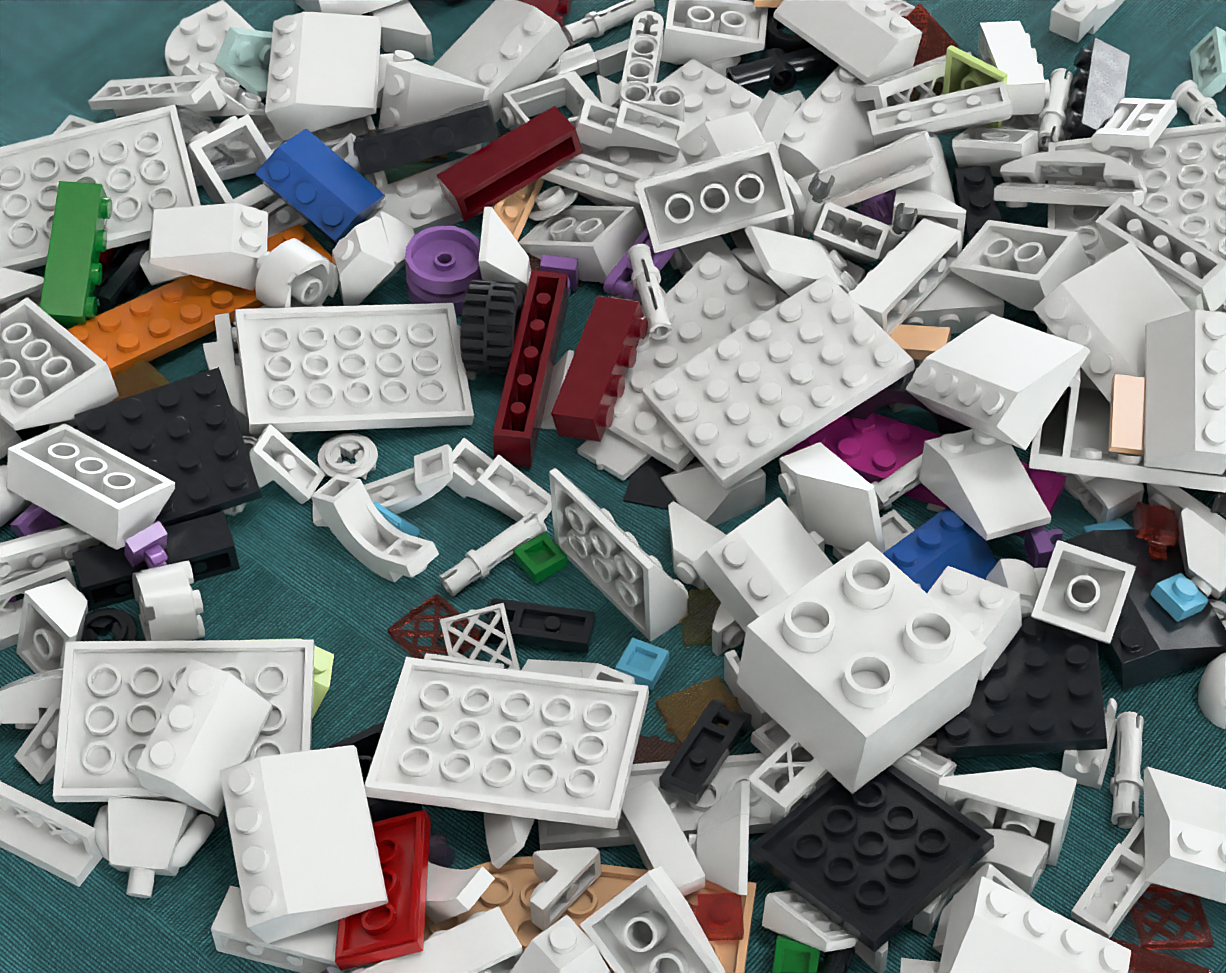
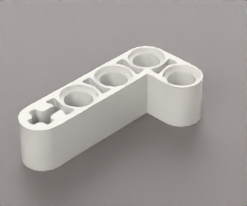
[620,11,685,122]

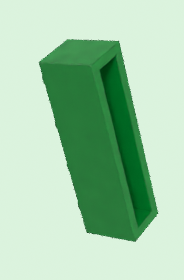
[40,181,112,329]

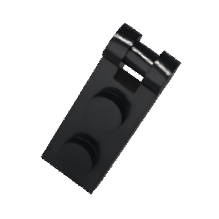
[479,598,596,653]
[659,698,752,804]

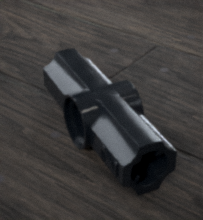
[726,47,830,92]

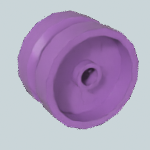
[405,225,482,315]

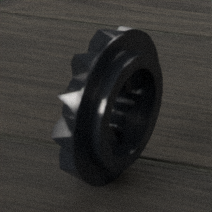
[81,608,137,641]

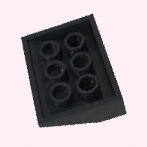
[1063,528,1226,691]

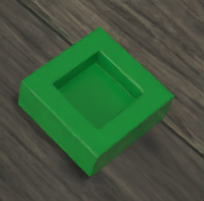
[513,532,568,584]
[772,935,821,973]

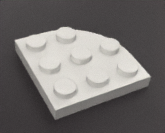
[165,0,255,77]

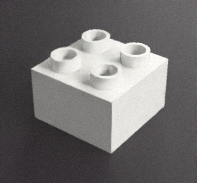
[736,541,987,794]

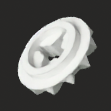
[318,433,378,480]

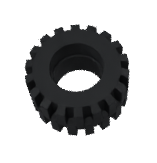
[460,280,523,374]

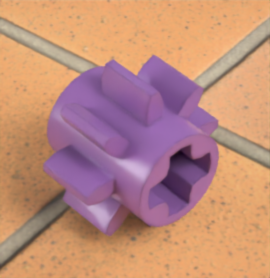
[856,190,896,225]

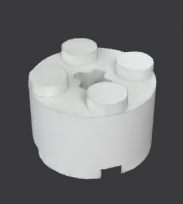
[255,238,339,308]
[132,560,205,641]

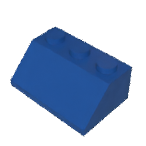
[255,129,386,245]
[882,507,997,593]

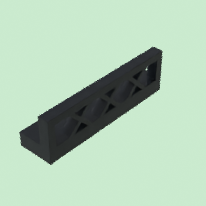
[94,239,150,316]

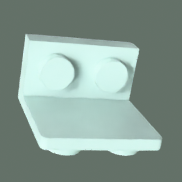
[1190,26,1226,98]
[215,27,273,100]

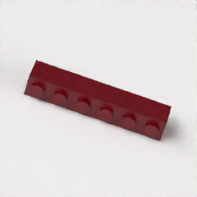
[493,270,568,468]

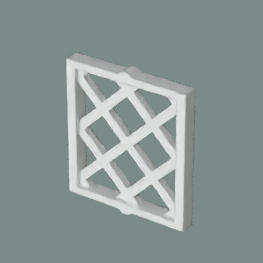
[440,603,520,671]

